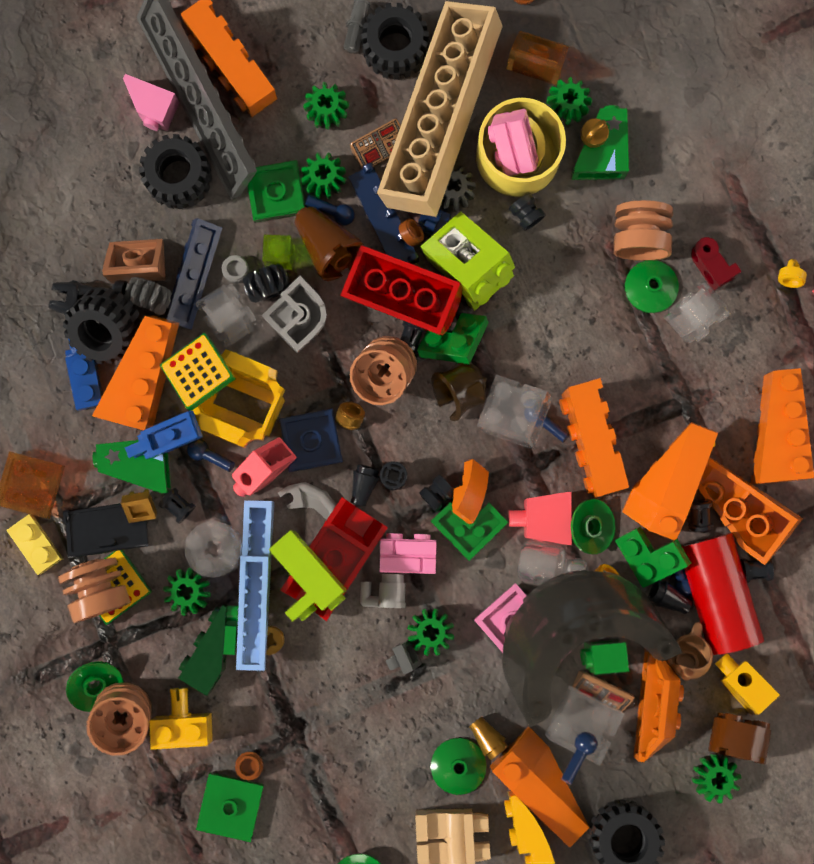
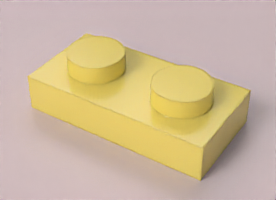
[7,514,63,575]

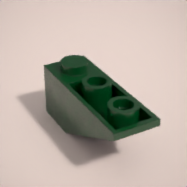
[178,604,229,696]

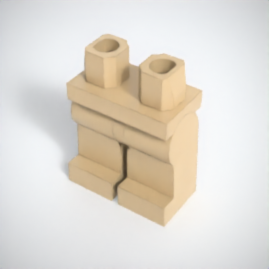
[415,808,491,864]

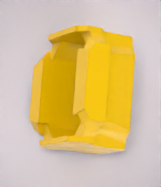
[185,349,285,448]

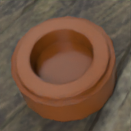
[399,218,424,247]

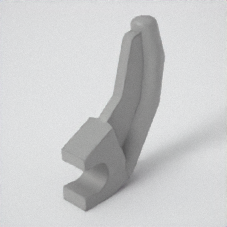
[278,482,337,520]

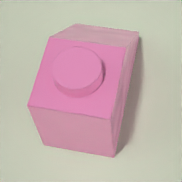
[123,74,179,131]

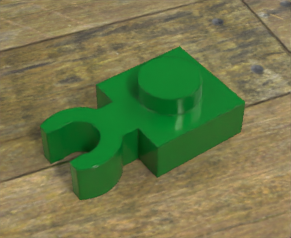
[223,605,239,655]

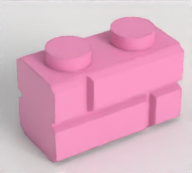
[488,109,539,176]
[380,533,436,574]

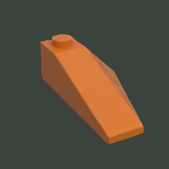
[622,422,718,540]
[490,726,589,848]

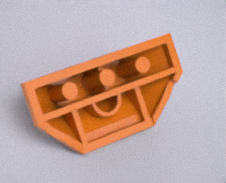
[633,646,684,762]

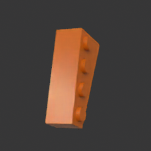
[181,0,277,117]
[92,316,179,430]
[751,368,814,485]
[559,378,629,498]

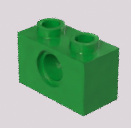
[580,639,629,675]

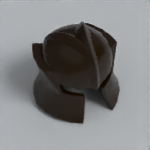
[431,363,487,421]

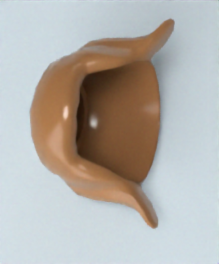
[666,622,713,681]

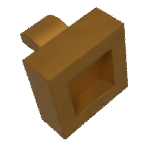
[121,489,157,523]

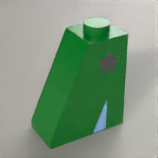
[571,105,629,180]
[92,440,171,494]

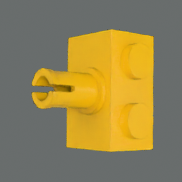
[149,687,213,750]

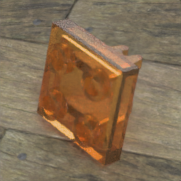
[0,451,65,519]

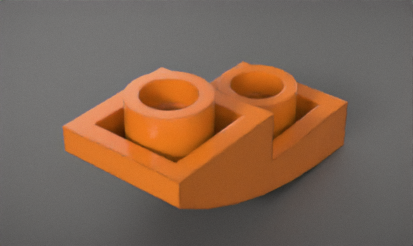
[452,459,489,524]

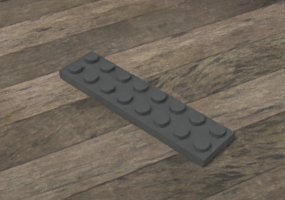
[136,0,257,199]

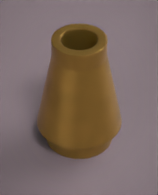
[469,716,508,760]

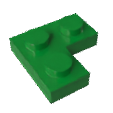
[417,313,488,364]
[430,502,508,561]
[615,526,691,588]

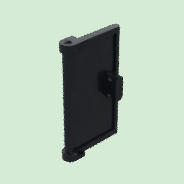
[63,503,149,558]

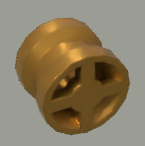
[266,626,285,655]

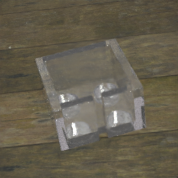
[477,375,553,449]
[545,685,625,766]

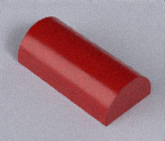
[340,245,463,336]
[682,532,765,655]

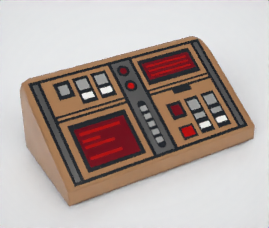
[350,118,401,170]
[572,670,635,712]

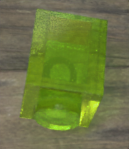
[262,234,294,270]

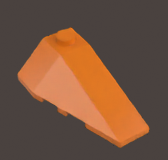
[698,457,803,565]

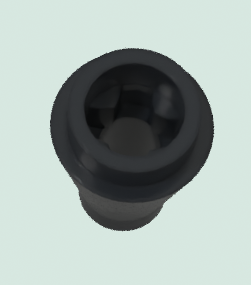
[350,464,380,506]
[648,581,692,614]

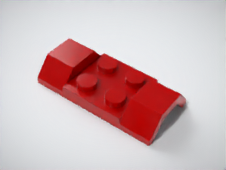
[280,497,388,621]

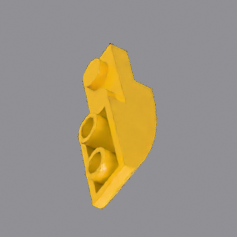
[504,791,555,864]

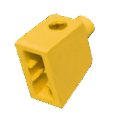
[715,653,780,715]

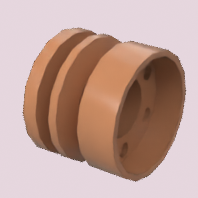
[614,200,673,261]
[350,336,417,406]
[58,557,131,623]
[87,683,152,756]

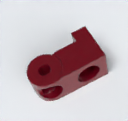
[691,237,742,291]

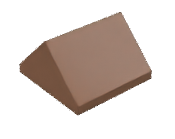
[102,239,166,284]

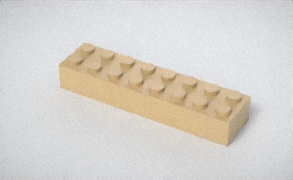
[377,1,502,217]

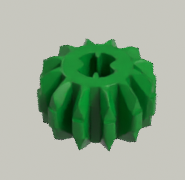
[546,77,592,125]
[303,82,349,130]
[301,152,346,199]
[163,568,211,616]
[408,608,454,656]
[692,753,741,804]

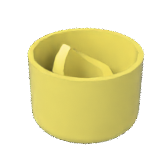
[476,98,566,197]

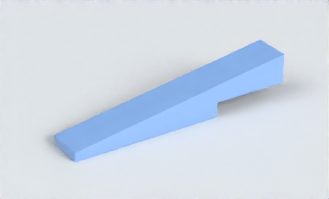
[236,500,275,671]

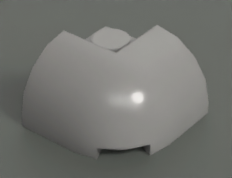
[261,276,327,353]

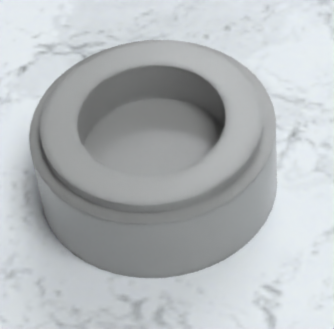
[222,255,250,284]

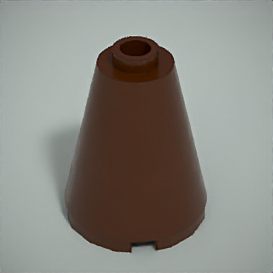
[294,207,364,281]

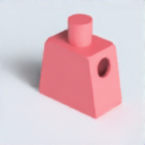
[232,437,297,497]
[508,492,572,545]

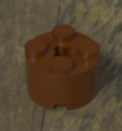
[708,713,772,765]

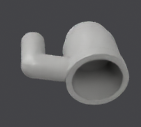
[360,574,406,608]

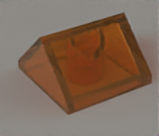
[506,30,569,85]

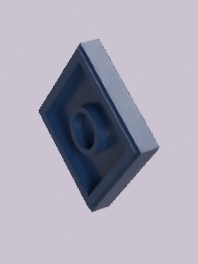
[279,409,343,473]

